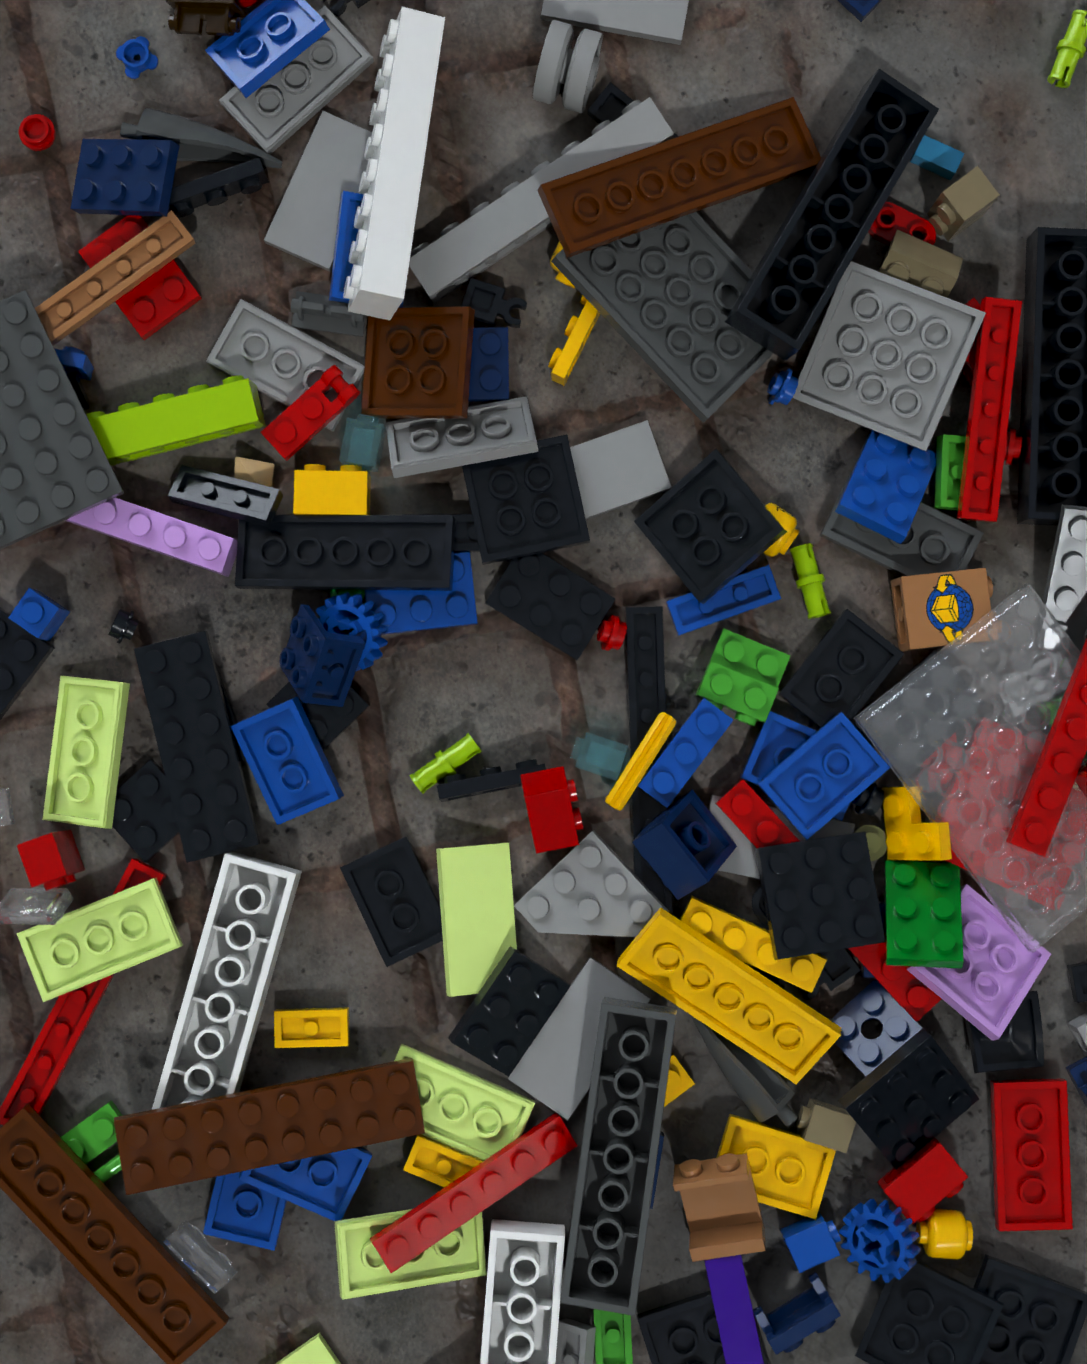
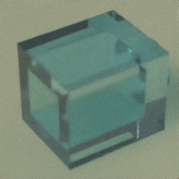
[339,414,386,472]
[570,732,628,781]

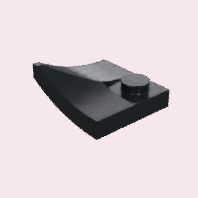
[965,991,1044,1074]

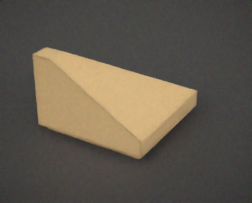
[234,457,275,487]

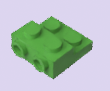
[695,628,790,727]

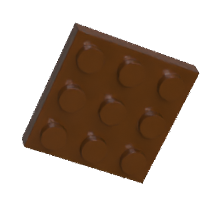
[361,306,475,419]

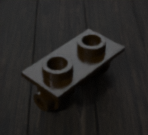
[166,0,247,36]

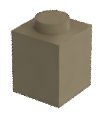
[796,1098,856,1153]

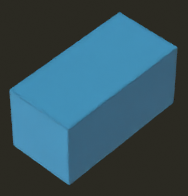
[910,135,964,180]

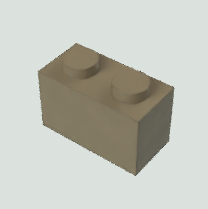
[927,166,1000,242]
[878,229,963,298]

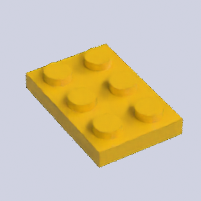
[716,1114,836,1220]

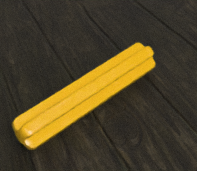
[605,712,677,811]

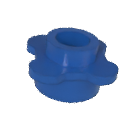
[116,36,158,79]
[767,368,798,405]

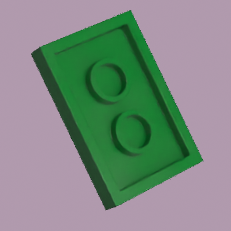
[884,860,964,969]

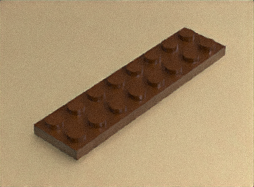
[537,97,821,258]
[114,1058,425,1195]
[0,1104,229,1364]

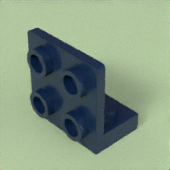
[279,604,366,707]

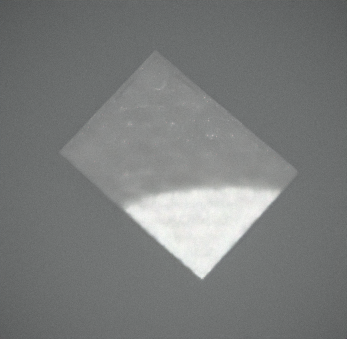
[854,584,1087,953]

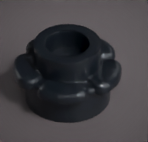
[108,609,139,643]
[852,783,884,816]

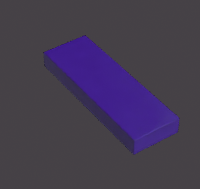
[704,1255,764,1364]

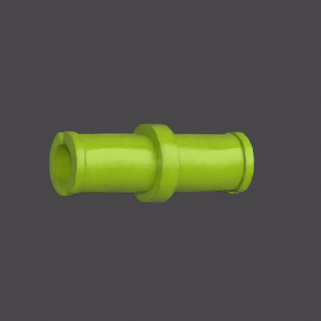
[1047,10,1087,88]
[790,543,831,619]
[409,733,482,794]

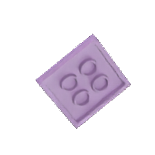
[906,884,1051,1041]

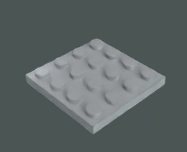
[793,261,986,452]

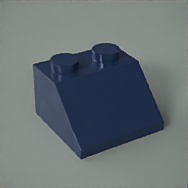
[632,789,737,900]

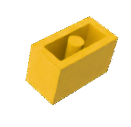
[293,464,371,515]

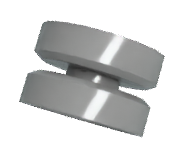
[533,20,603,113]

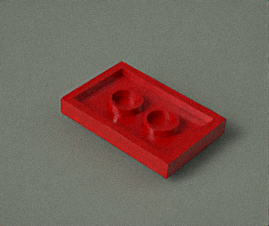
[78,215,202,341]

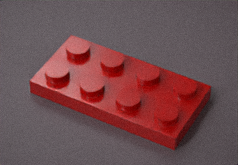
[990,1078,1073,1231]

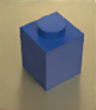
[8,588,70,641]
[780,1212,841,1273]

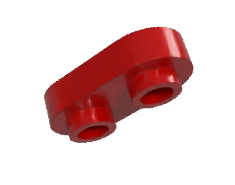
[868,202,936,246]

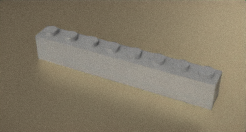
[409,97,674,304]

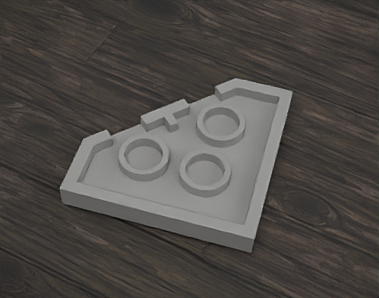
[514,830,669,937]

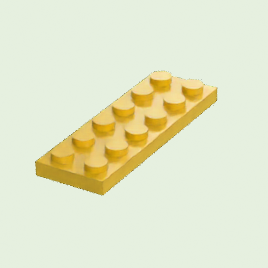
[617,907,841,1085]

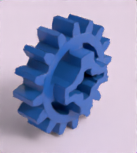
[315,592,388,671]
[839,1198,921,1283]

